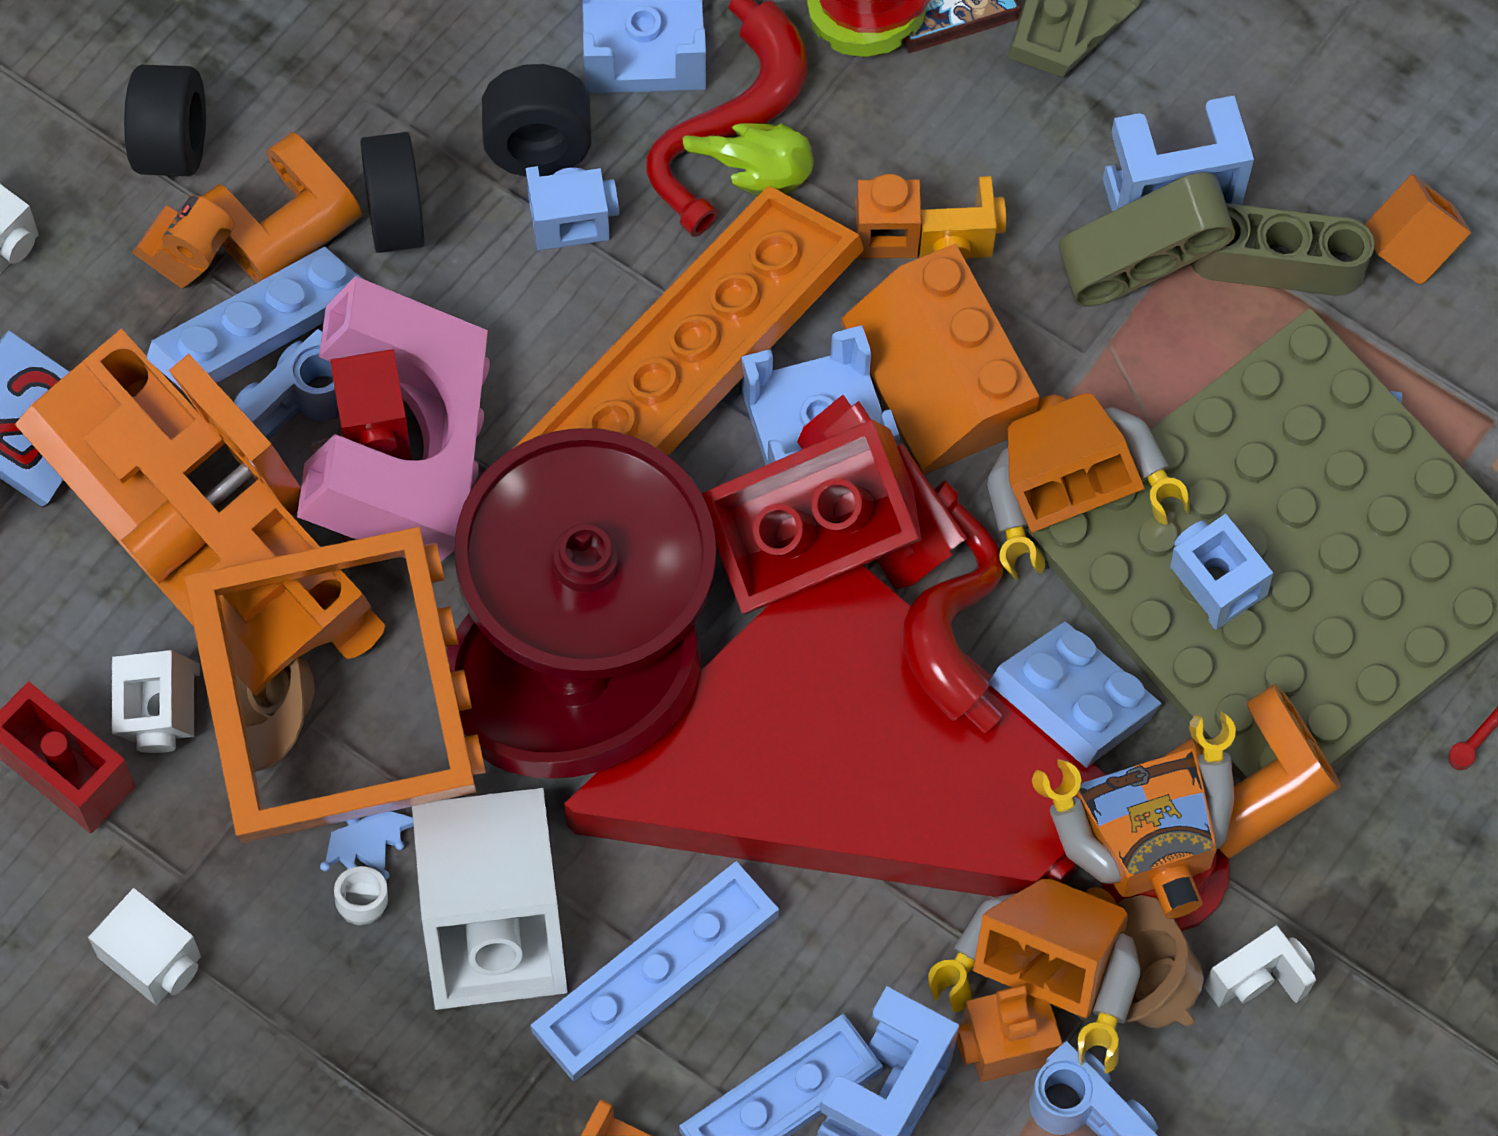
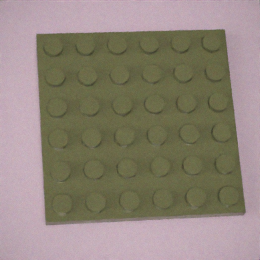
[1024,308,1498,781]

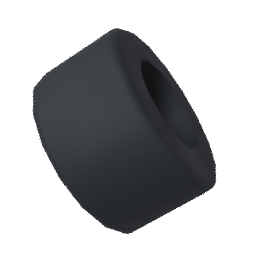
[124,64,206,176]
[482,64,592,177]

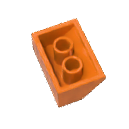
[841,243,1039,475]

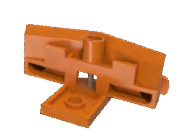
[15,328,385,696]

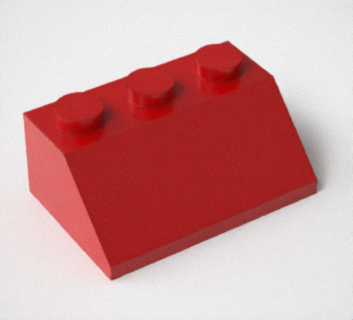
[701,419,921,615]

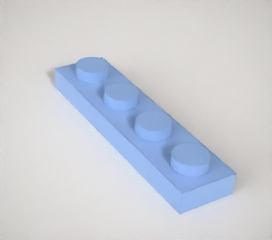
[146,246,361,389]
[531,861,779,1082]

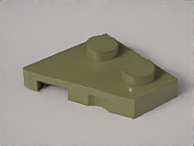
[1006,0,1144,78]

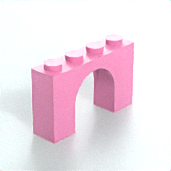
[297,276,490,561]

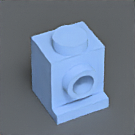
[526,166,619,251]
[1170,514,1273,630]

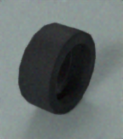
[360,132,425,253]

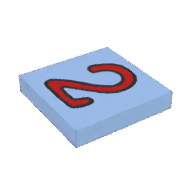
[0,330,69,507]

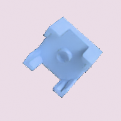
[582,0,706,93]
[1103,96,1254,212]
[741,325,899,465]
[817,986,959,1136]

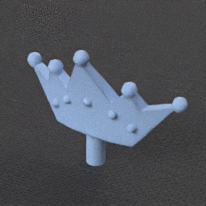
[320,811,414,880]

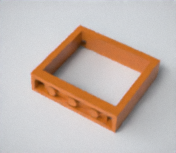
[184,526,486,843]

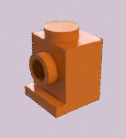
[855,174,921,259]

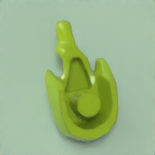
[683,123,814,197]

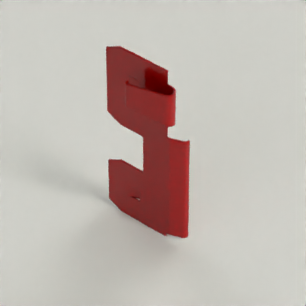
[797,394,967,588]

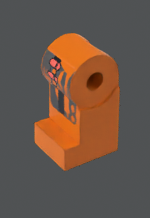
[132,195,235,289]

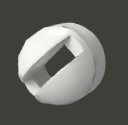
[334,866,388,925]

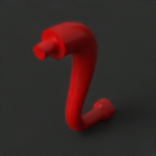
[646,0,808,237]
[903,481,1003,733]

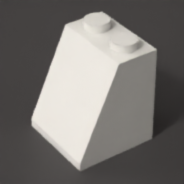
[412,788,568,1010]

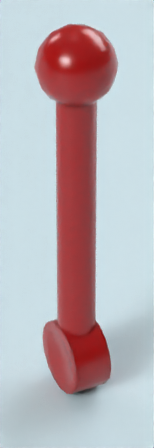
[1448,706,1498,771]

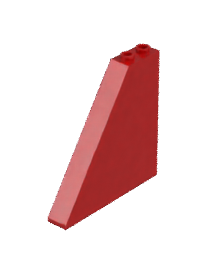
[564,565,1106,897]

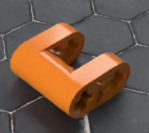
[201,132,362,283]
[1166,684,1341,859]

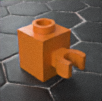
[956,985,1063,1083]

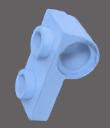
[234,329,339,440]
[1030,1041,1158,1136]

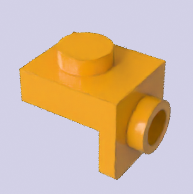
[918,176,1006,261]

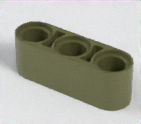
[1058,173,1235,307]
[1190,203,1375,296]

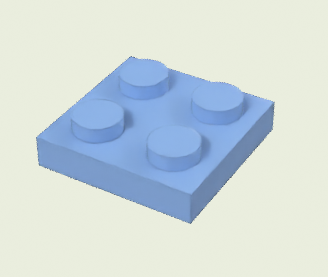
[989,621,1162,768]

